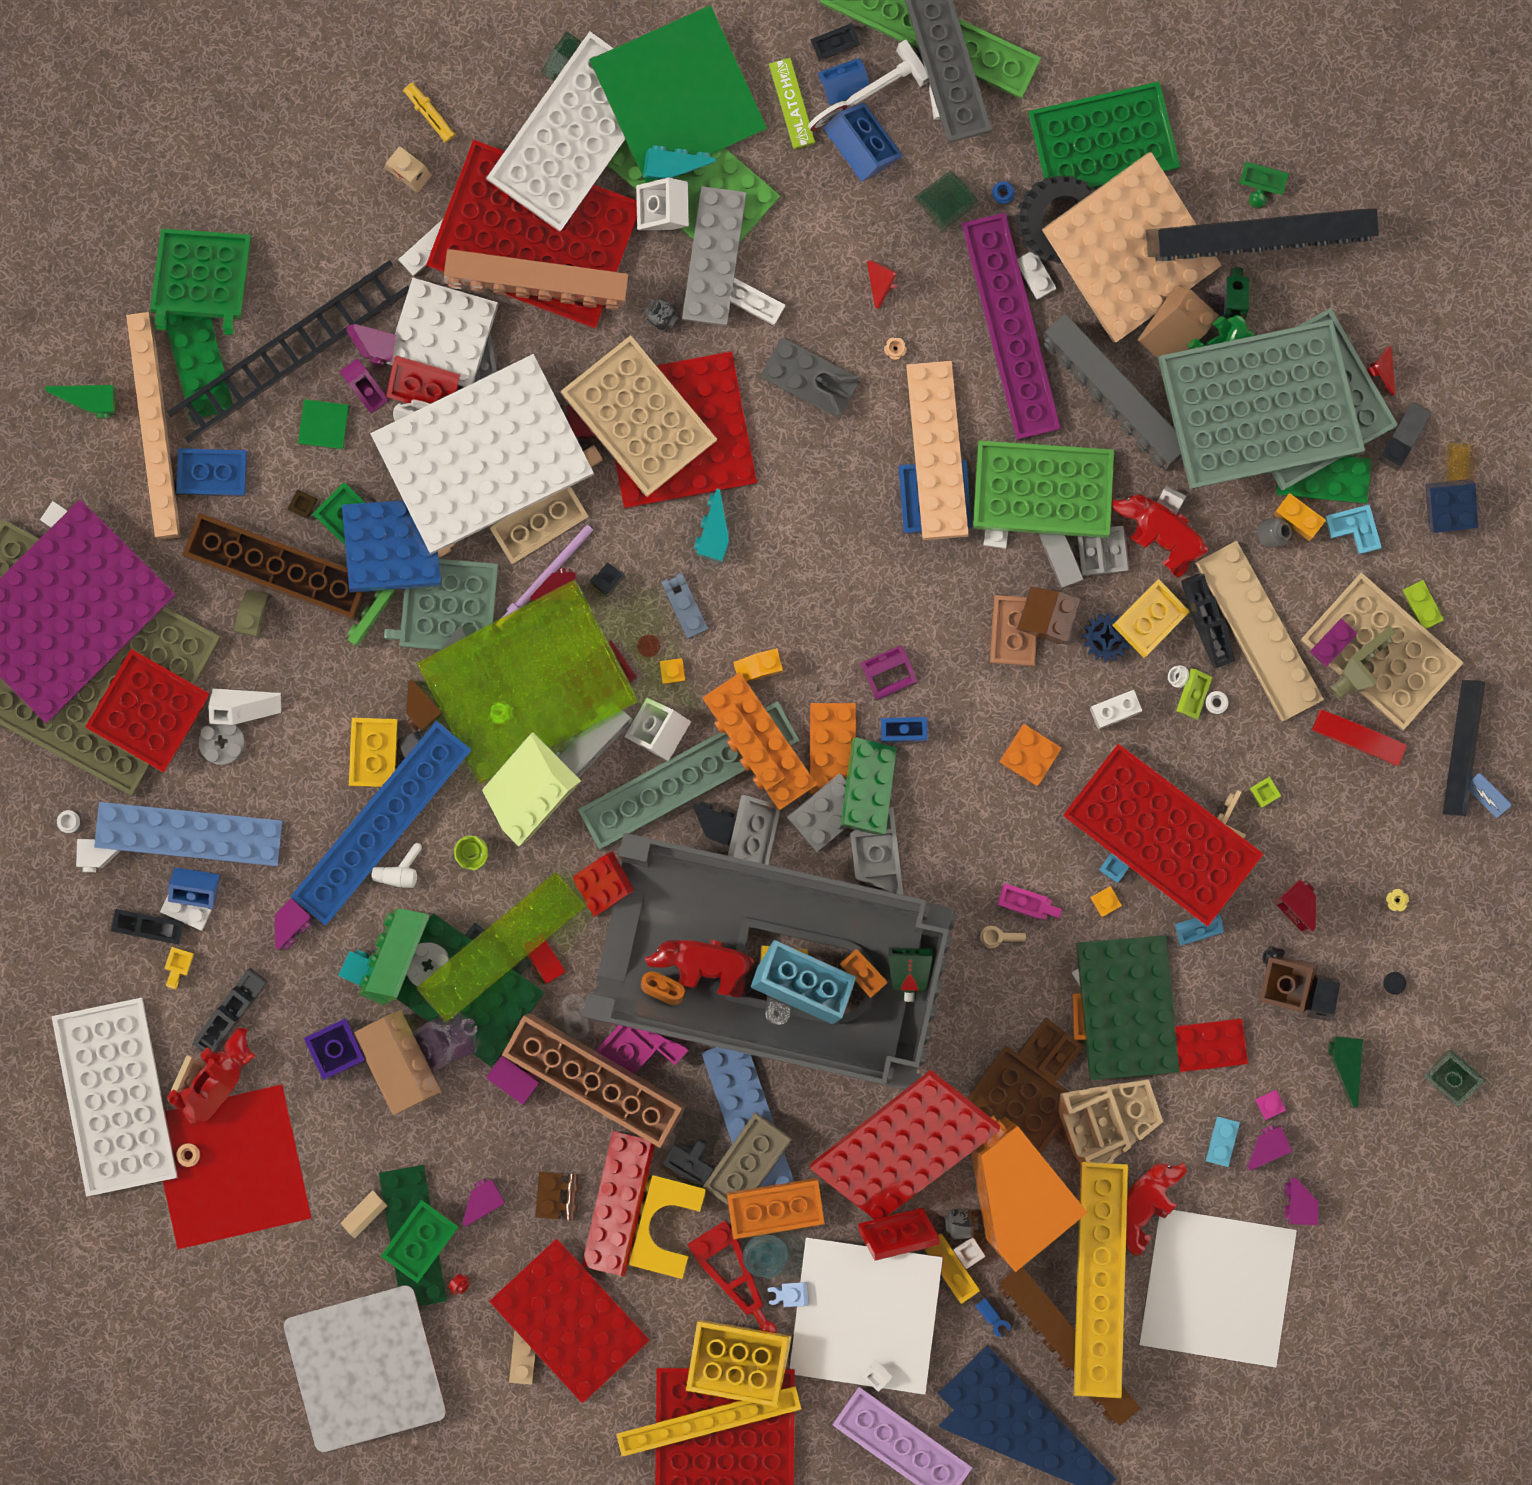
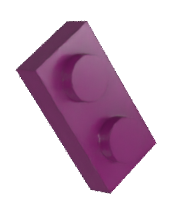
[1310,618,1358,667]

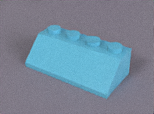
[751,940,856,1024]

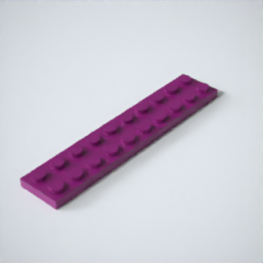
[961,213,1061,441]

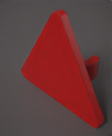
[867,260,897,309]
[1367,346,1396,395]

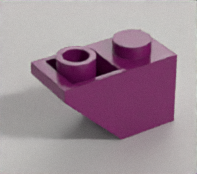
[275,898,312,951]
[1284,1178,1319,1225]

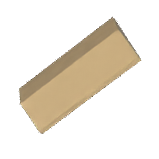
[489,487,589,564]

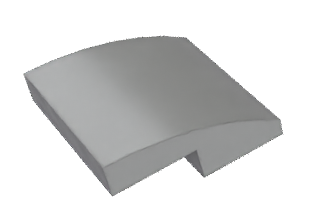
[1078,526,1130,576]

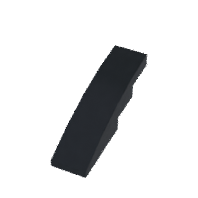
[1181,573,1235,668]
[192,968,268,1052]

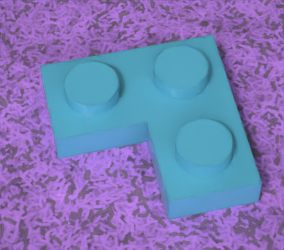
[1325,505,1382,555]

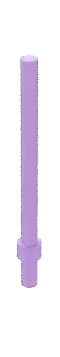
[496,525,594,630]

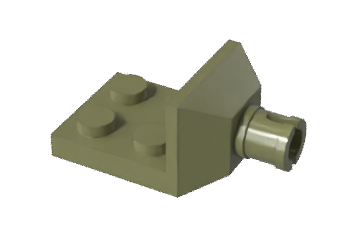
[1329,626,1396,701]

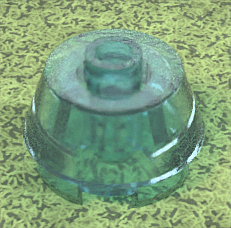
[743,1234,788,1279]

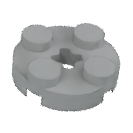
[199,723,245,765]
[406,943,451,989]

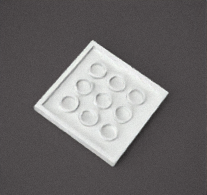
[386,278,499,387]

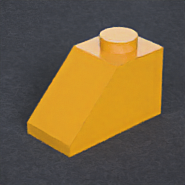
[733,648,783,682]

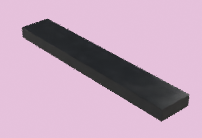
[1443,680,1485,817]

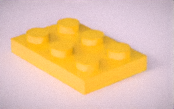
[1112,579,1190,658]
[349,718,398,787]

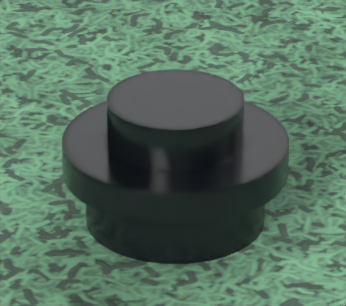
[1383,972,1406,995]

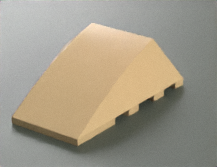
[1059,1079,1163,1164]

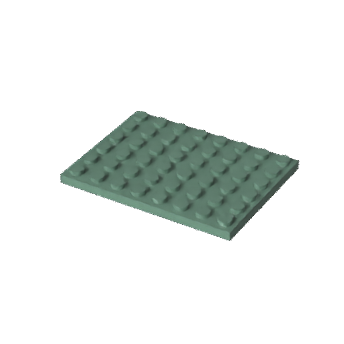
[1158,319,1365,490]

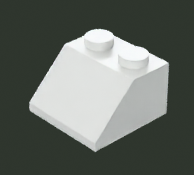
[636,178,689,230]
[624,698,691,761]

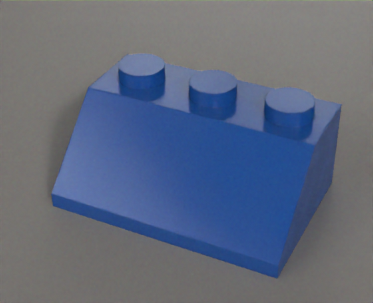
[823,102,903,182]

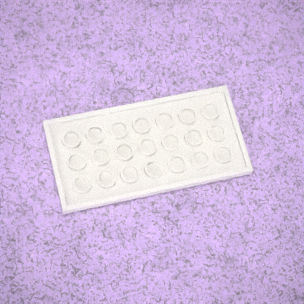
[486,31,625,232]
[52,998,178,1197]

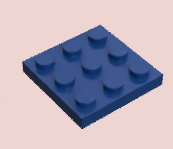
[898,460,972,534]

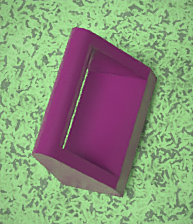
[860,645,918,701]

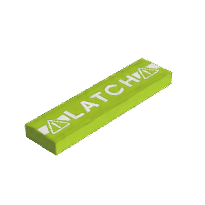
[769,58,815,150]

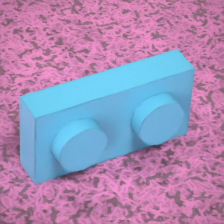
[1205,1117,1240,1167]

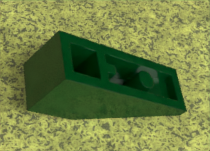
[1328,1037,1363,1108]

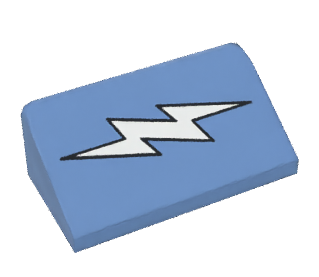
[1470,773,1511,818]

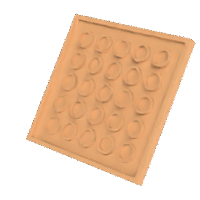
[1042,152,1222,343]

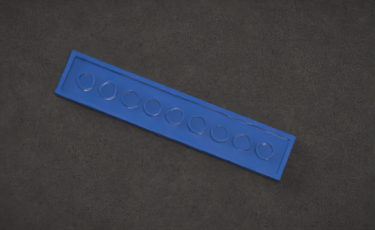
[290,721,472,926]

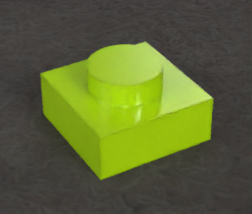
[1249,777,1281,808]

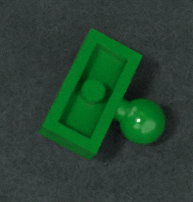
[1239,161,1289,209]

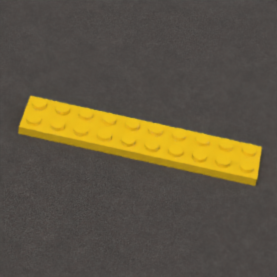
[1074,1162,1128,1398]

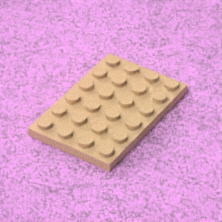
[560,335,717,497]
[1300,572,1463,731]

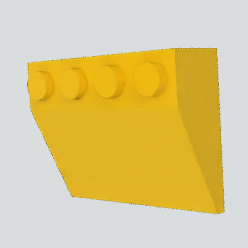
[686,1320,791,1407]

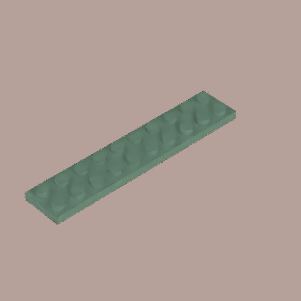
[578,701,800,850]

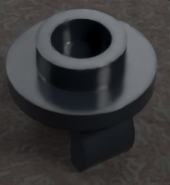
[1262,946,1285,968]

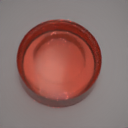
[637,634,660,658]

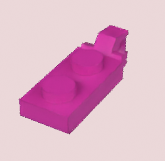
[997,883,1062,920]

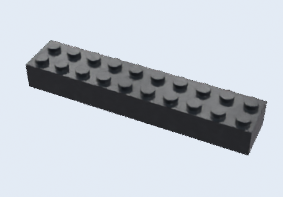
[1146,208,1379,261]

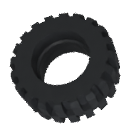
[1016,176,1096,263]

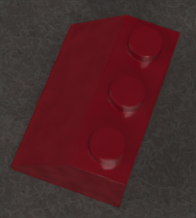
[1273,879,1316,935]

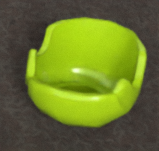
[454,835,489,871]

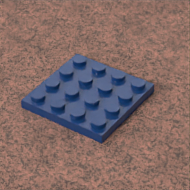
[342,500,441,592]

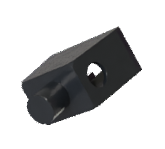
[1307,975,1340,1021]

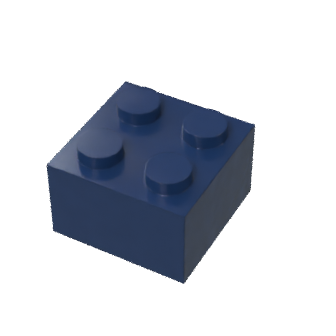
[1425,479,1479,533]

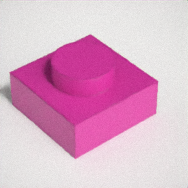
[1255,1090,1286,1120]

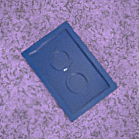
[177,449,247,496]

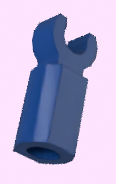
[975,1297,1011,1337]

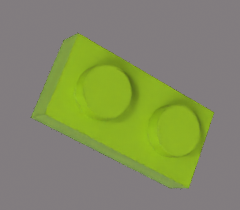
[1402,580,1444,629]
[1176,669,1212,720]

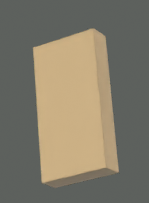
[341,1190,387,1238]

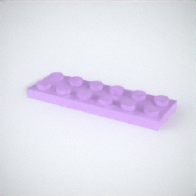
[832,1387,972,1485]

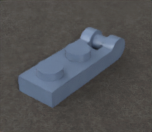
[661,572,708,639]

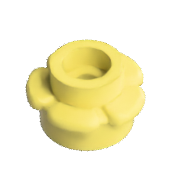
[1386,889,1409,911]

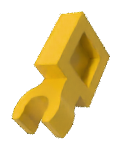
[164,947,194,990]

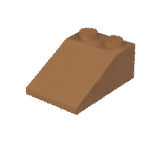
[1138,285,1219,358]

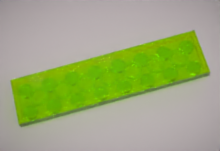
[416,872,585,1023]

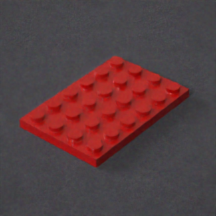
[488,1238,650,1404]

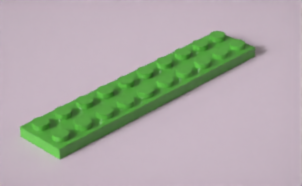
[820,0,1041,99]

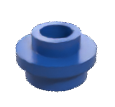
[992,181,1015,204]

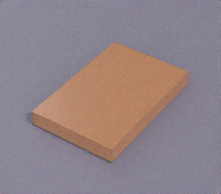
[990,595,1037,666]

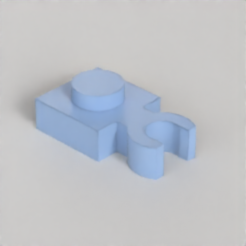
[768,1282,808,1307]

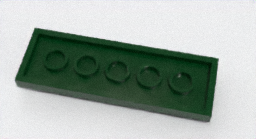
[379,1165,447,1306]

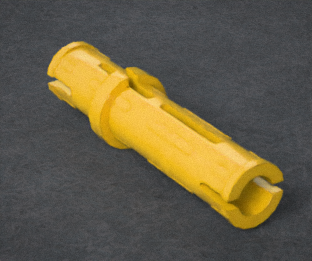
[403,82,456,143]

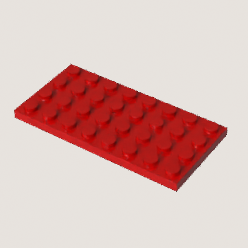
[1062,743,1264,927]
[809,1070,1001,1220]

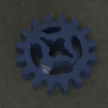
[1082,613,1130,663]

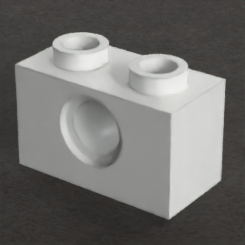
[1090,690,1142,730]

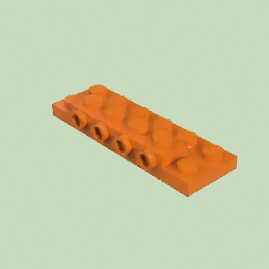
[702,672,817,811]

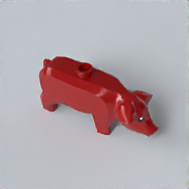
[1112,494,1208,577]
[644,939,754,998]
[167,1028,256,1125]
[1126,1162,1187,1256]

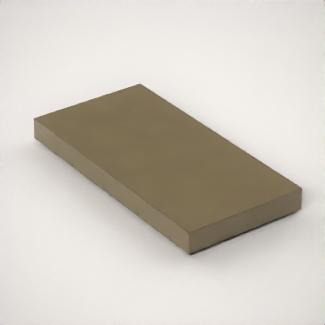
[703,1112,793,1205]

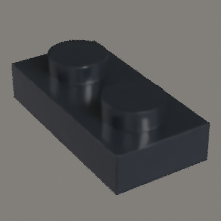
[810,23,860,62]

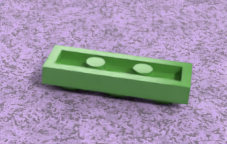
[348,589,396,647]

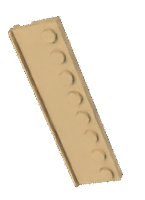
[1195,541,1324,722]

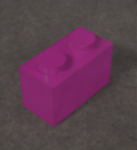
[486,1056,540,1105]

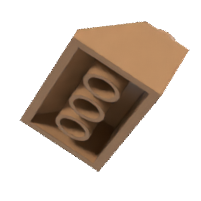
[353,1010,441,1115]

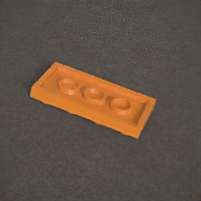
[810,703,856,794]
[726,1178,825,1239]

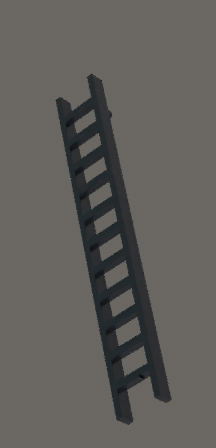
[167,260,410,443]

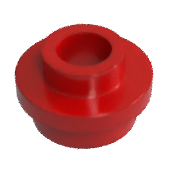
[449,1273,470,1295]

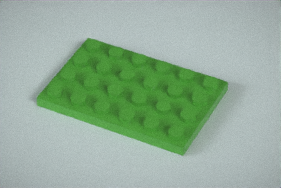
[973,441,1114,538]

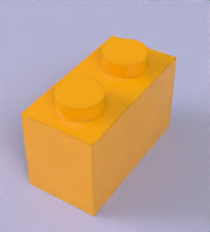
[1273,493,1326,542]

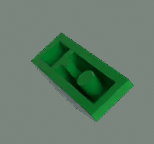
[45,385,116,419]

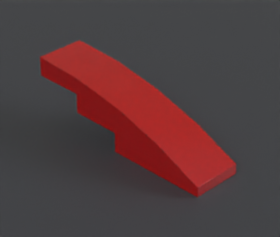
[1312,709,1407,766]

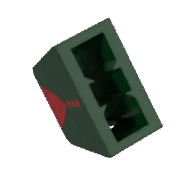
[888,947,933,1002]

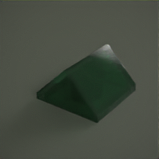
[1424,1050,1486,1107]

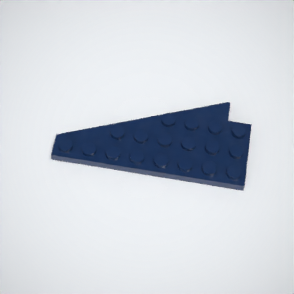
[938,1345,1116,1485]

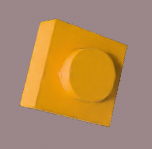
[660,658,685,684]
[1090,886,1122,917]

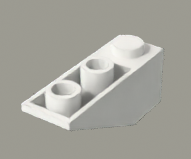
[209,689,281,725]

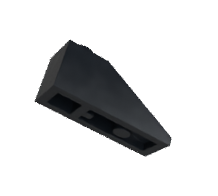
[1378,402,1431,471]

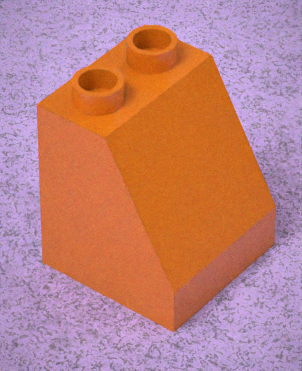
[971,1115,1088,1272]

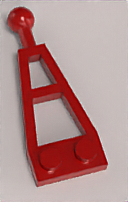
[687,1219,777,1333]

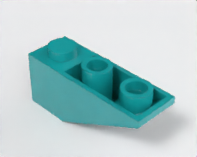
[643,145,716,180]
[693,489,729,564]

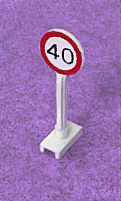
[808,40,929,131]

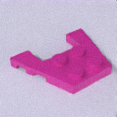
[596,1025,689,1074]

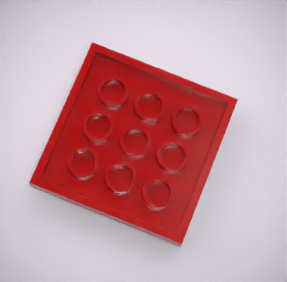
[85,649,211,773]

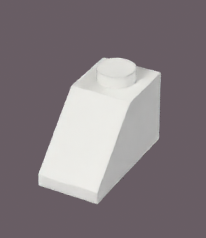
[76,839,120,873]

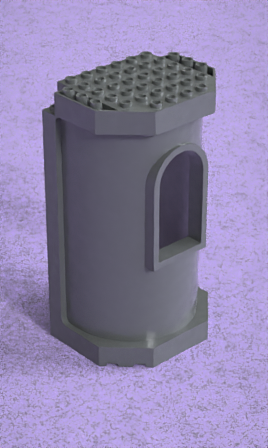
[582,833,956,1091]

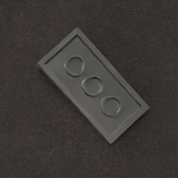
[760,337,861,419]

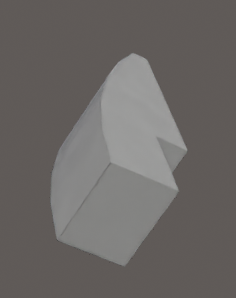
[1038,533,1083,590]

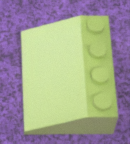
[482,733,581,846]

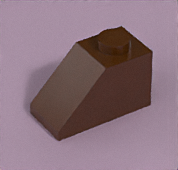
[406,679,443,732]

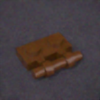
[535,1172,579,1221]

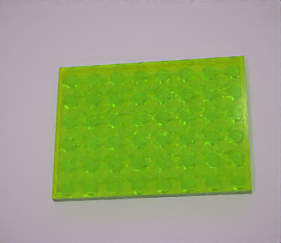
[416,580,639,784]

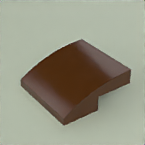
[1018,1017,1084,1082]

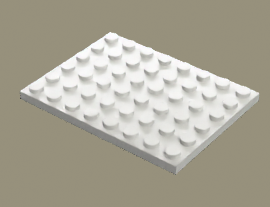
[370,354,594,555]

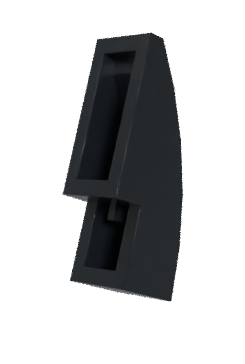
[109,909,184,945]

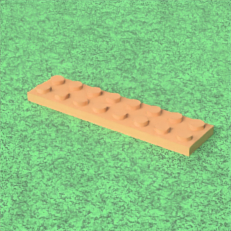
[906,361,968,540]

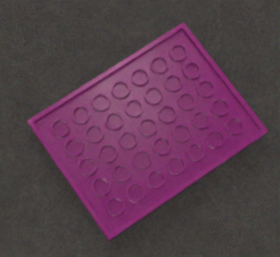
[0,499,176,724]

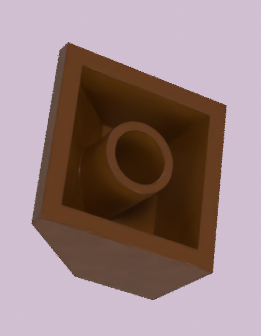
[1017,586,1080,644]
[1259,957,1318,1013]

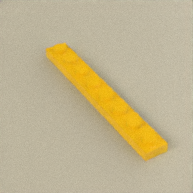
[616,1386,801,1456]

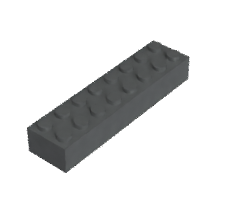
[1043,314,1182,471]

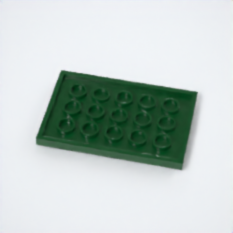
[396,913,545,1067]
[1076,935,1180,1080]

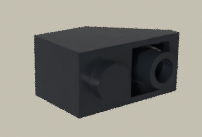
[693,801,736,846]

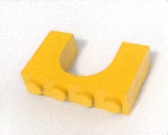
[629,1175,706,1279]

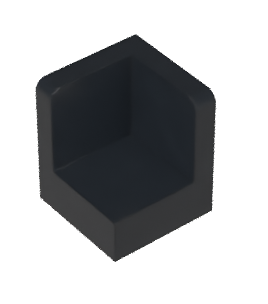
[590,563,625,597]

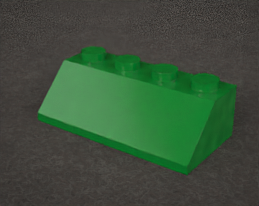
[359,908,429,1005]

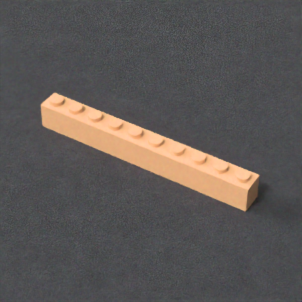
[126,312,181,540]

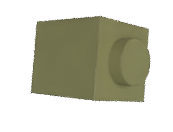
[234,590,269,638]

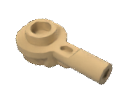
[980,926,1026,948]

